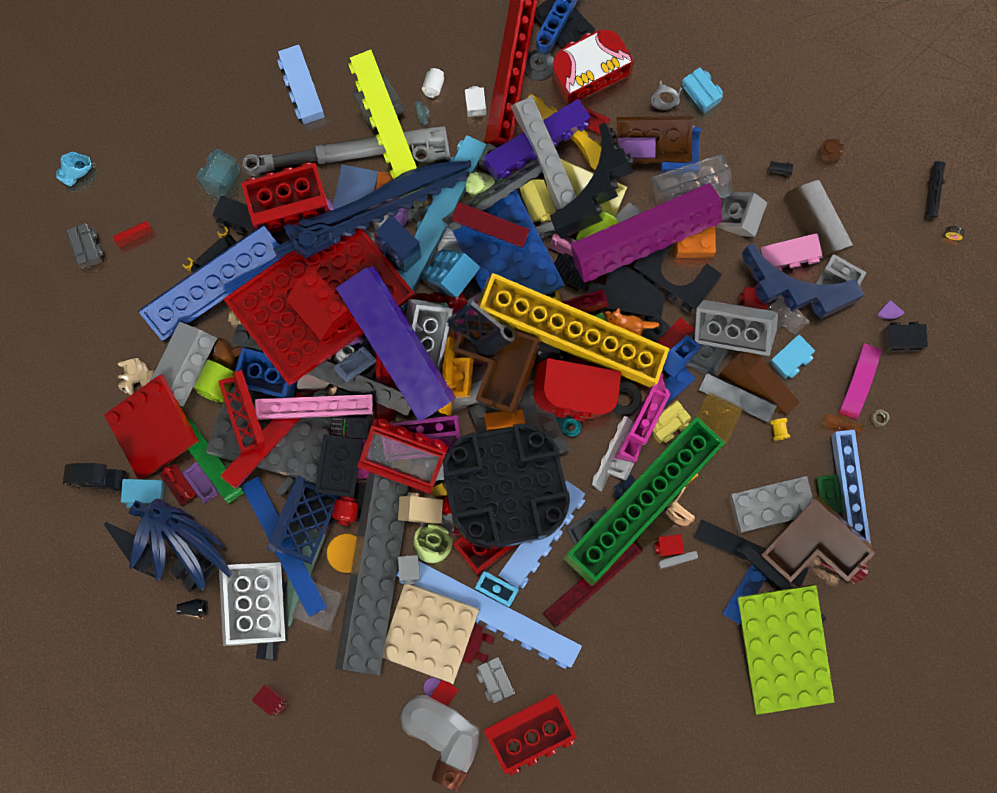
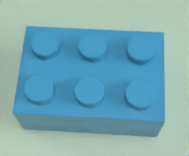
[420,249,480,297]

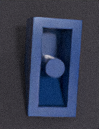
[663,335,702,378]

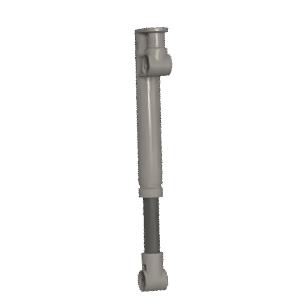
[243,126,450,176]

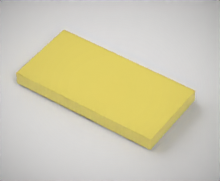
[546,159,627,217]

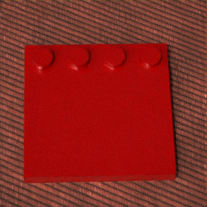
[104,375,199,480]

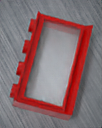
[357,419,449,494]

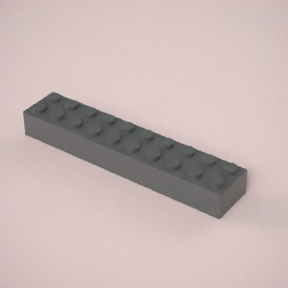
[335,473,411,676]

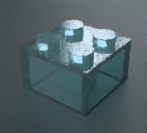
[197,148,241,199]

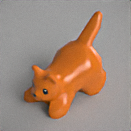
[604,308,659,336]

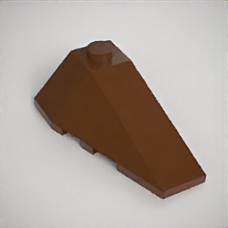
[718,351,800,416]

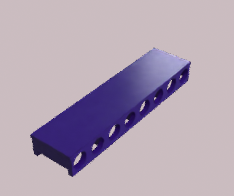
[336,266,456,422]

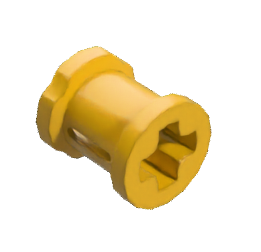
[770,418,790,441]

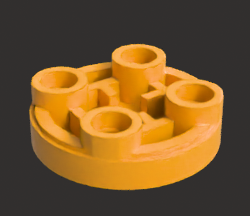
[327,534,357,573]

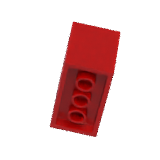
[241,162,329,233]
[484,694,577,776]

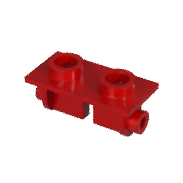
[444,292,468,313]
[160,464,197,506]

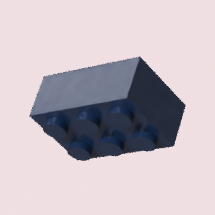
[375,215,422,273]

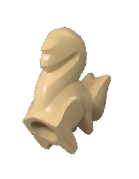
[118,358,154,395]

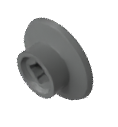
[524,50,554,81]

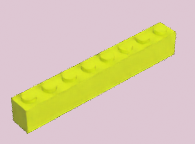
[348,50,424,198]

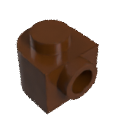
[818,139,844,162]

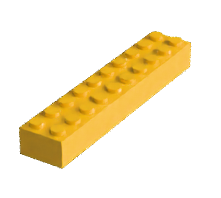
[474,273,670,387]

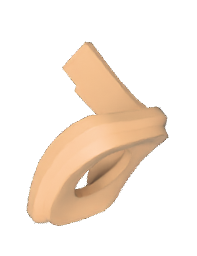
[665,487,695,526]

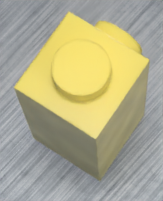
[519,179,557,223]

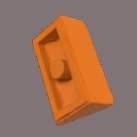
[484,409,525,432]

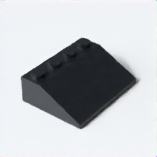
[104,522,174,578]

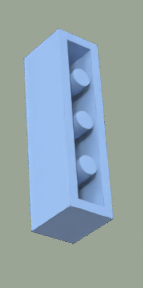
[277,45,325,124]

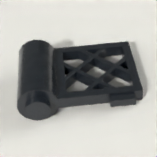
[447,301,516,358]

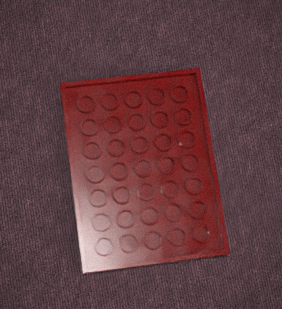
[223,217,416,386]

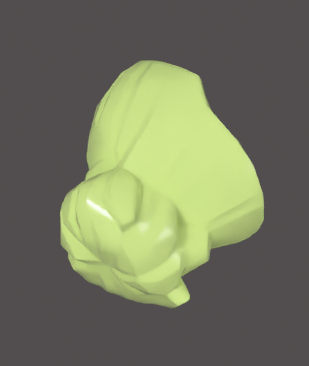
[465,172,495,198]

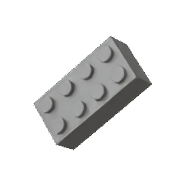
[729,476,813,534]

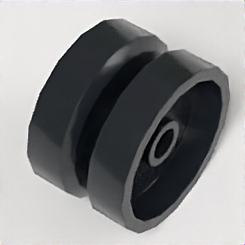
[169,546,216,593]

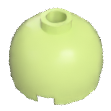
[413,524,453,563]

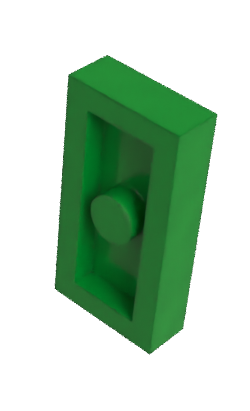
[816,474,843,514]

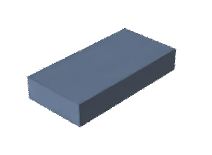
[334,346,376,383]

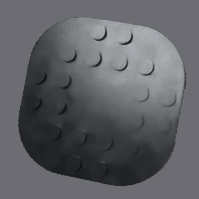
[443,424,570,549]

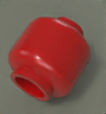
[332,496,359,526]

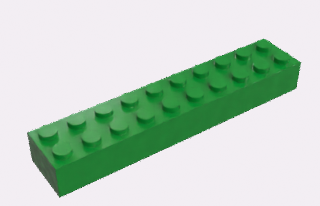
[563,416,725,586]

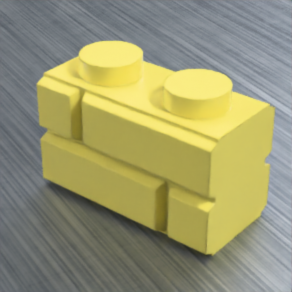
[651,401,692,444]

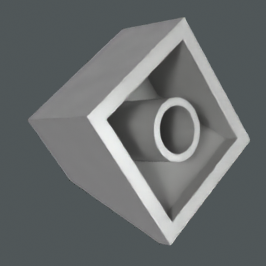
[715,192,767,237]

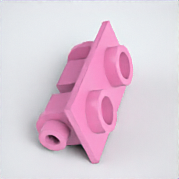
[548,233,576,256]

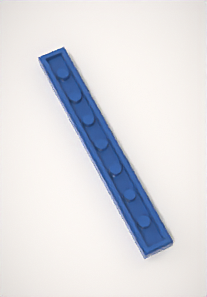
[241,477,327,617]

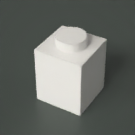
[465,86,486,117]

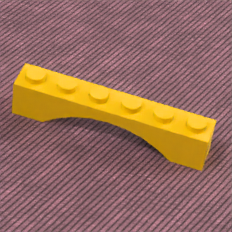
[527,94,601,172]

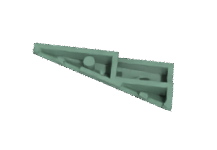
[284,523,326,628]

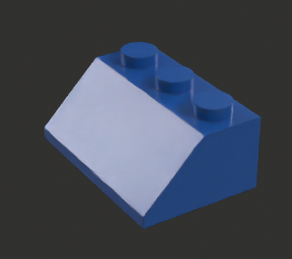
[232,348,297,398]

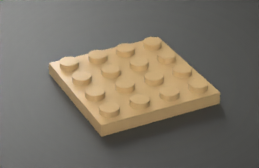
[383,585,480,684]

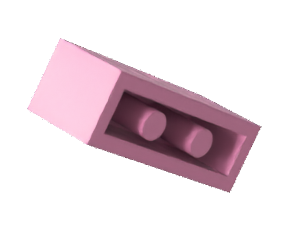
[761,233,823,271]

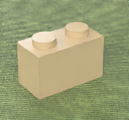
[398,493,443,524]

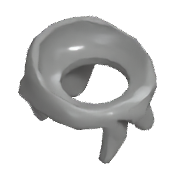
[651,80,682,110]

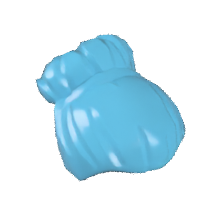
[56,151,91,186]

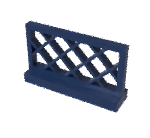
[267,475,340,564]

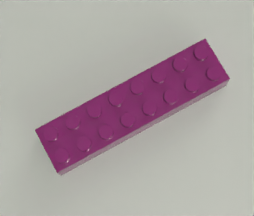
[571,183,722,283]

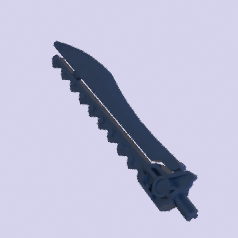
[273,160,471,259]

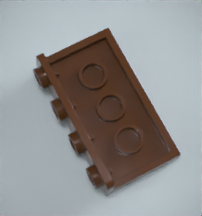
[617,116,693,164]

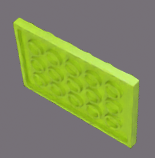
[737,584,834,715]

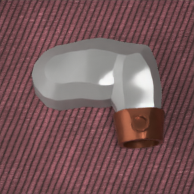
[400,695,480,791]

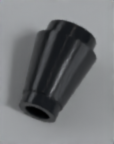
[176,598,207,618]

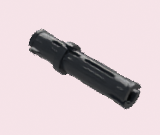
[926,161,946,219]

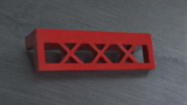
[218,370,265,453]

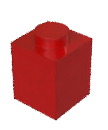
[654,534,684,558]

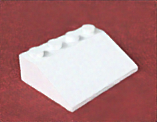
[219,562,285,646]

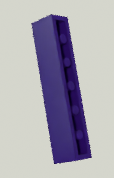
[483,99,591,181]

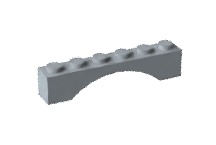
[511,96,576,210]

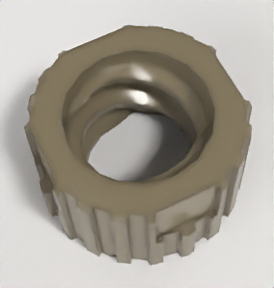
[871,409,890,427]

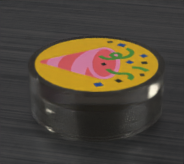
[945,226,965,241]

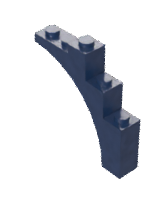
[742,244,864,319]

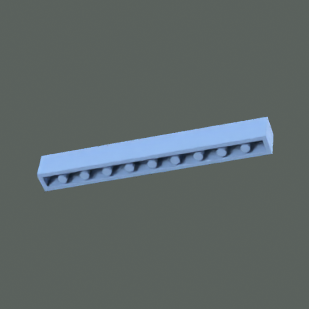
[396,555,582,669]

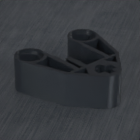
[63,463,126,491]

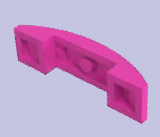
[838,343,882,420]

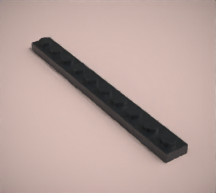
[231,324,411,416]

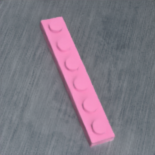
[255,394,373,420]

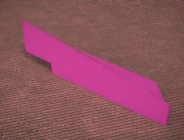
[614,373,670,463]

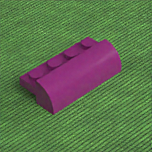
[381,415,461,461]

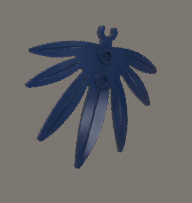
[128,498,232,591]

